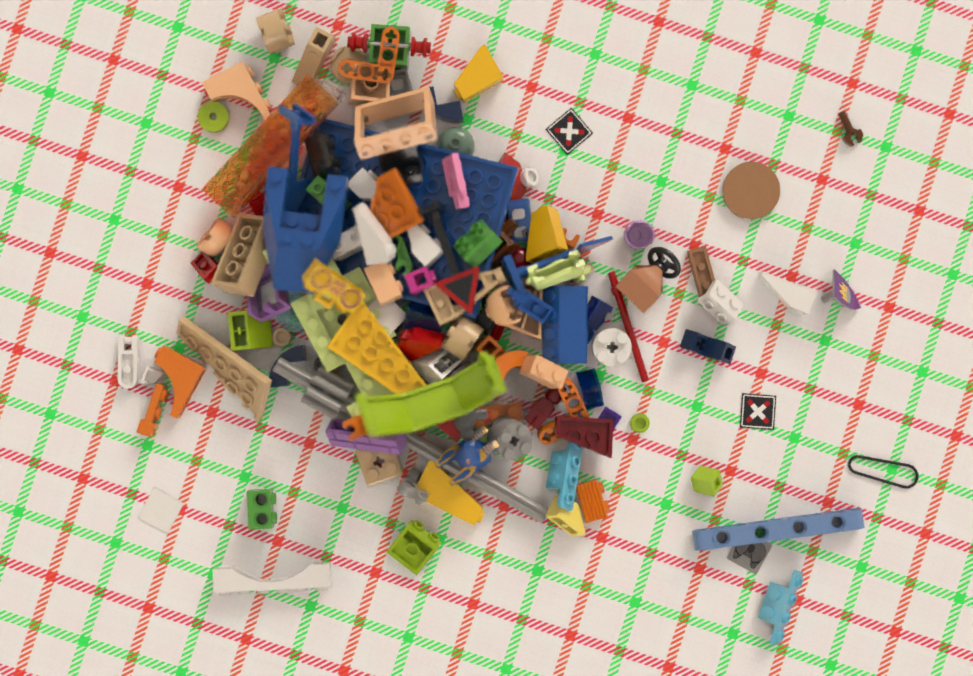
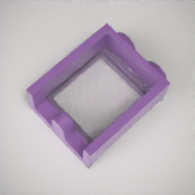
[247,264,292,323]

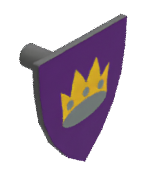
[821,269,861,310]

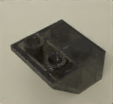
[304,129,342,179]

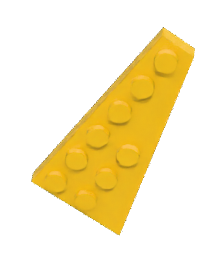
[327,301,426,394]

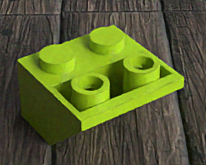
[227,310,273,351]

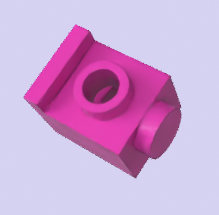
[404,266,437,295]

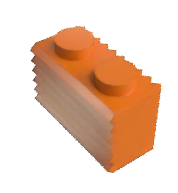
[576,479,610,523]

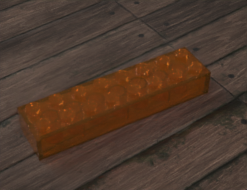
[202,74,339,218]

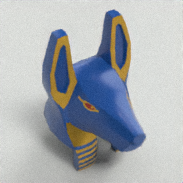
[435,426,499,486]

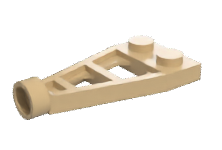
[423,267,506,326]

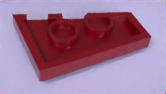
[554,416,613,458]

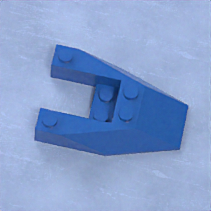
[262,166,349,295]

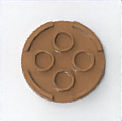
[722,162,780,219]

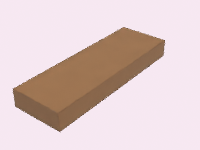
[687,246,715,307]

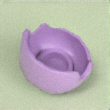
[623,220,655,249]

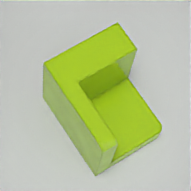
[691,466,723,497]

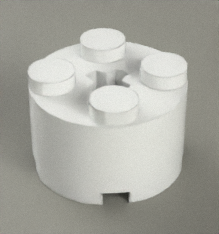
[591,328,632,367]

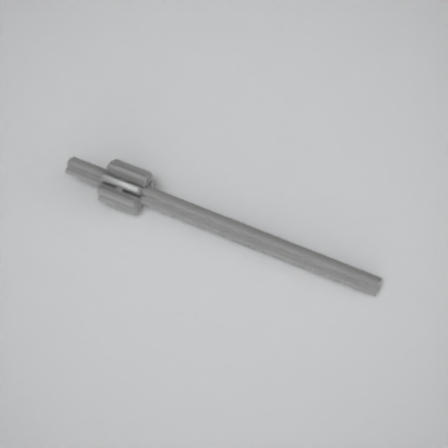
[273,357,549,523]

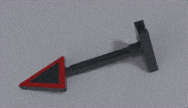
[418,199,480,314]

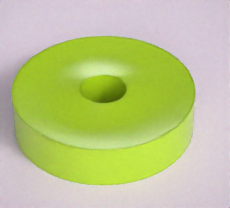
[198,101,230,133]

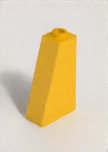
[417,460,485,526]

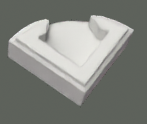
[139,365,165,385]

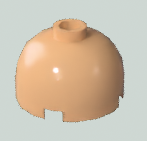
[196,217,232,256]
[485,286,522,326]

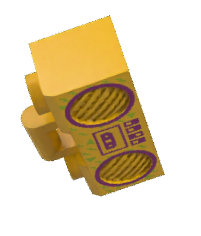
[301,258,366,314]

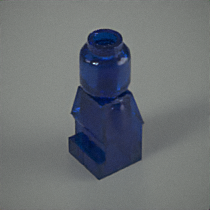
[587,295,614,344]

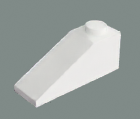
[353,203,396,265]
[758,271,817,317]

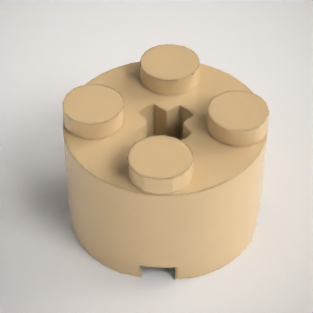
[256,8,295,54]
[441,315,484,361]

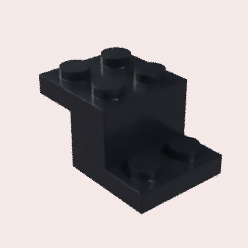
[377,127,424,185]

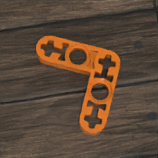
[338,27,400,83]
[537,377,590,445]

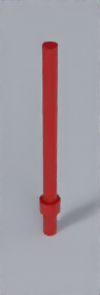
[608,271,649,382]

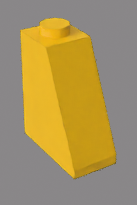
[453,44,504,103]
[526,205,568,264]

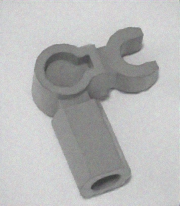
[397,467,429,506]

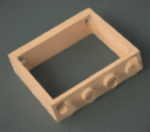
[355,86,437,160]

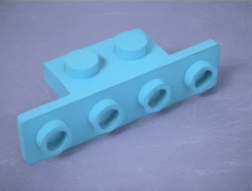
[546,441,583,511]
[758,570,803,645]

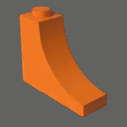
[154,346,208,419]

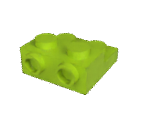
[386,519,442,576]

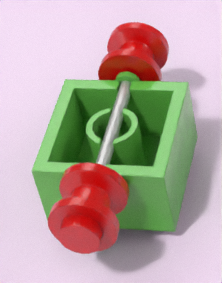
[347,24,431,70]

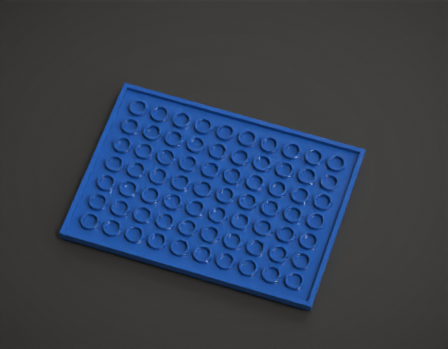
[296,117,519,319]

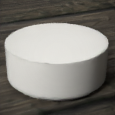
[520,167,539,188]

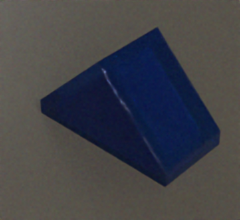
[576,368,604,409]

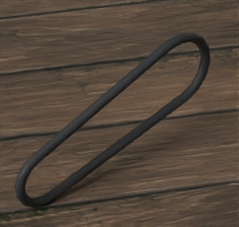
[848,455,919,489]

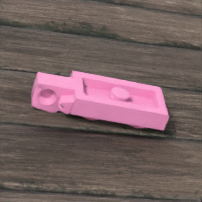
[441,153,469,209]

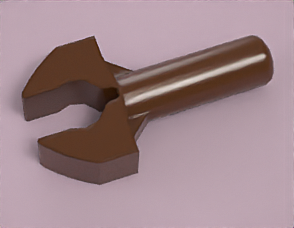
[838,111,863,147]

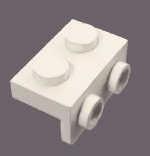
[697,279,744,325]

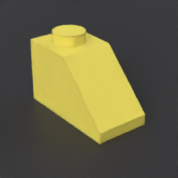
[546,496,585,536]

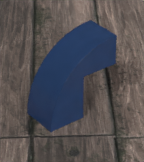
[429,86,464,123]
[680,329,736,365]
[269,345,307,388]

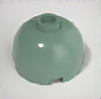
[437,127,475,156]

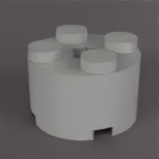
[487,416,532,460]

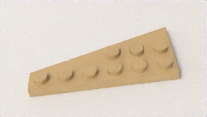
[177,316,272,422]

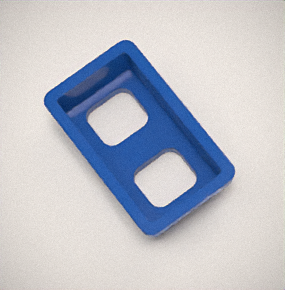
[505,198,531,242]

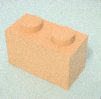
[364,263,404,307]
[519,355,568,389]

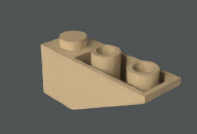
[292,27,336,91]

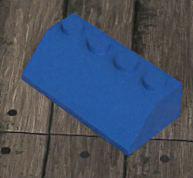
[542,286,588,364]

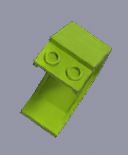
[355,351,507,438]

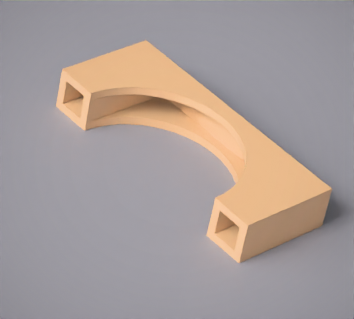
[202,61,290,187]

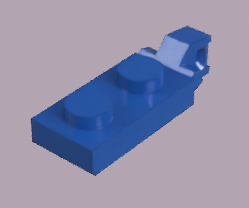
[505,286,554,324]

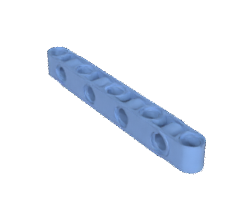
[692,508,865,551]

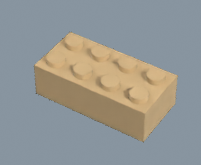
[211,214,267,297]

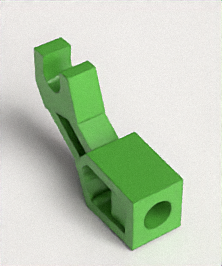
[391,235,414,275]

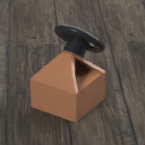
[615,247,681,313]

